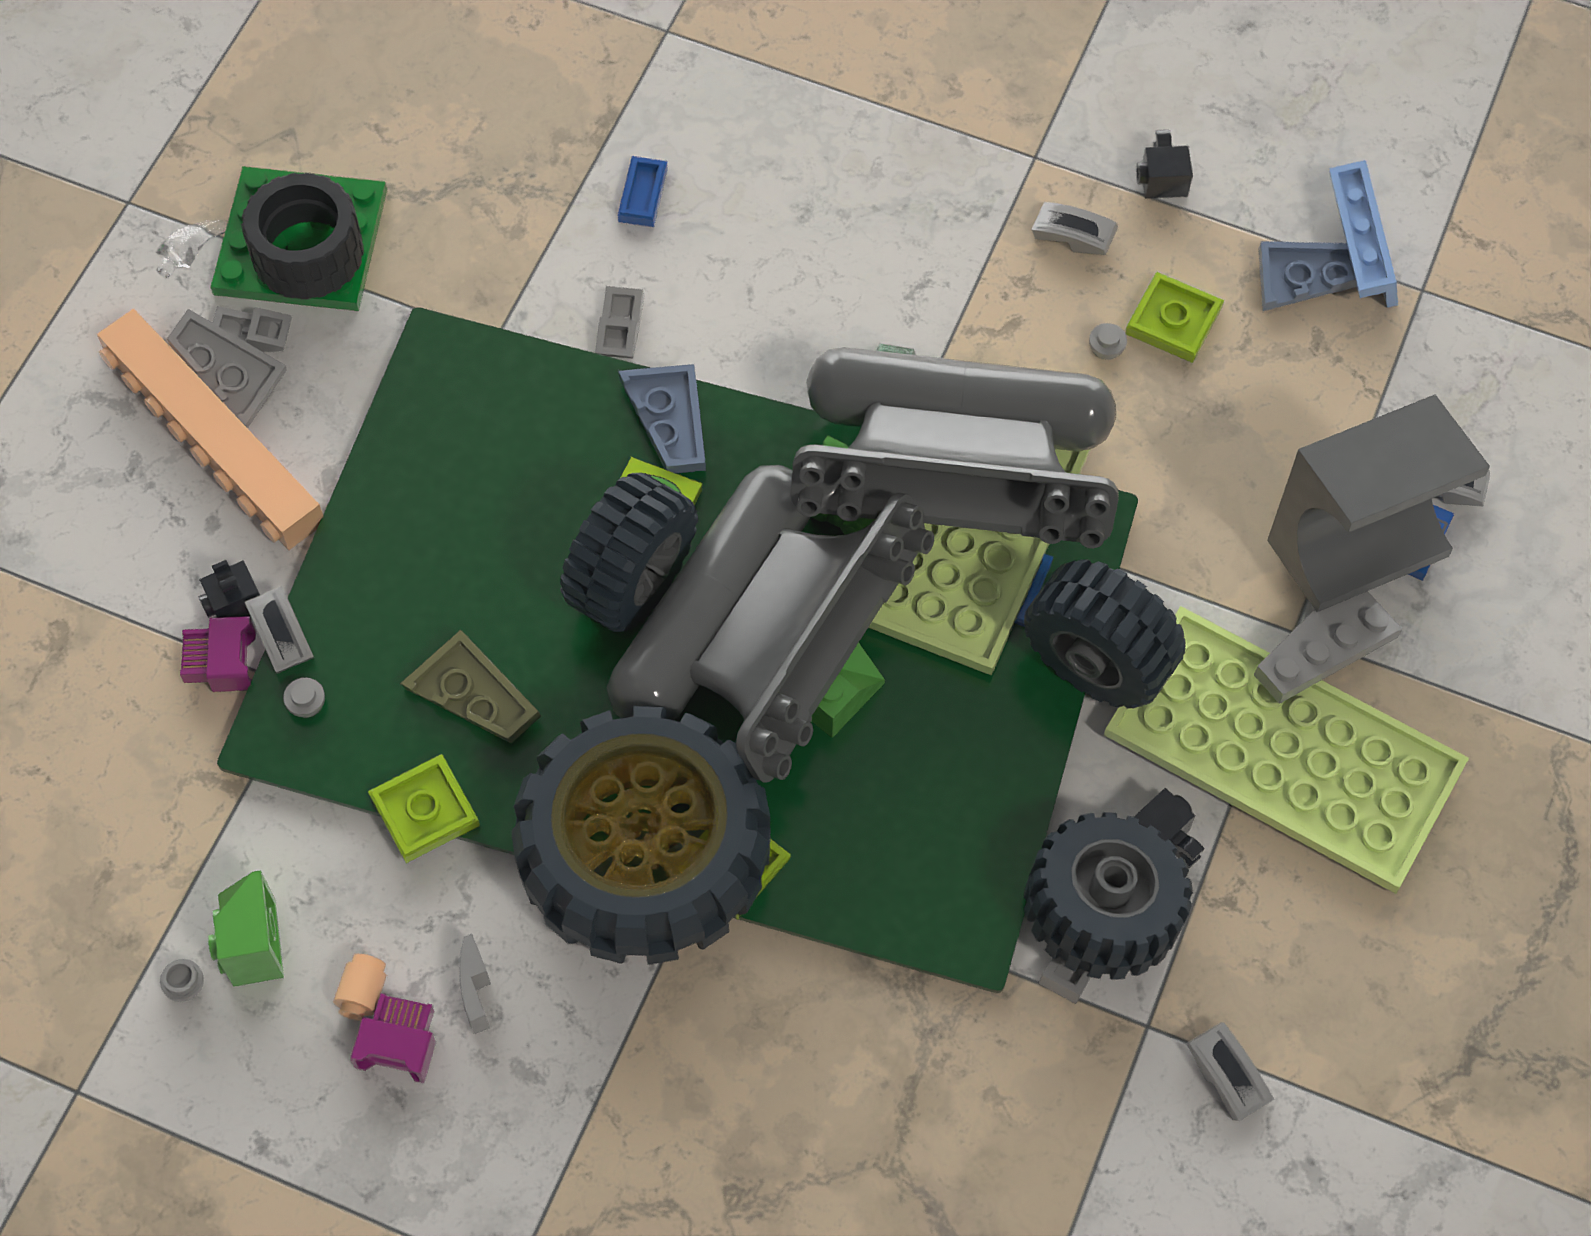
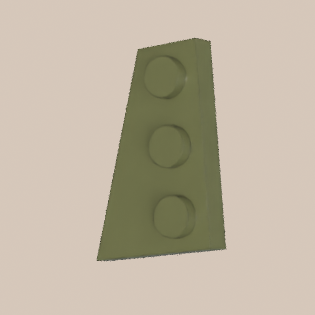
[400,630,541,743]

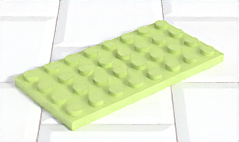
[868,449,1091,675]
[1104,606,1469,894]

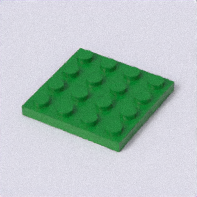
[210,166,387,311]

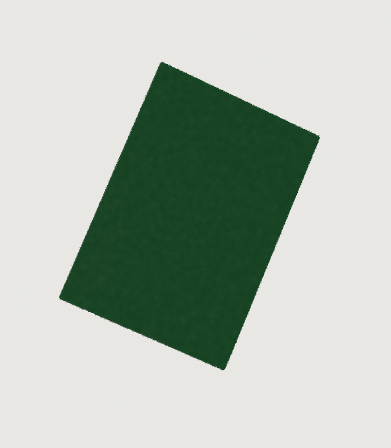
[217,307,1138,993]

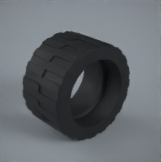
[241,172,364,300]

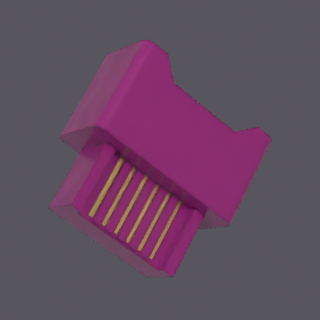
[180,616,256,692]
[350,993,436,1083]

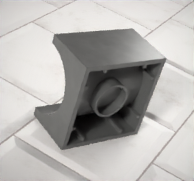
[1267,394,1490,612]

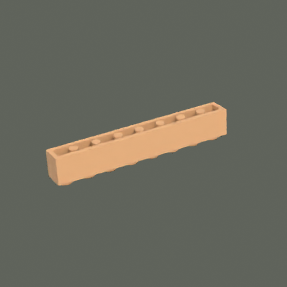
[97,308,323,550]

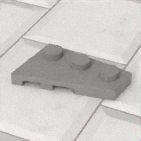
[167,309,287,428]

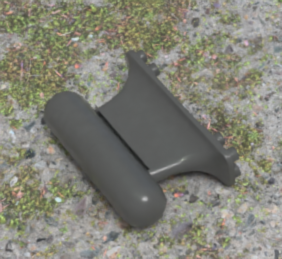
[790,347,1118,548]
[607,465,934,782]

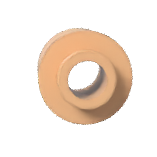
[333,954,387,1021]

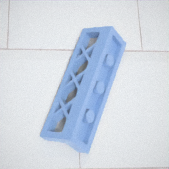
[1329,160,1398,308]

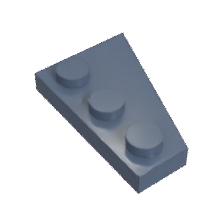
[1259,241,1357,311]
[618,364,706,473]

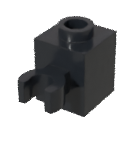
[1136,129,1193,199]
[198,560,260,618]
[1134,787,1205,869]

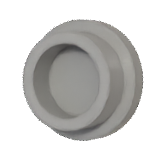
[1089,323,1127,360]
[284,678,325,718]
[160,959,204,1002]

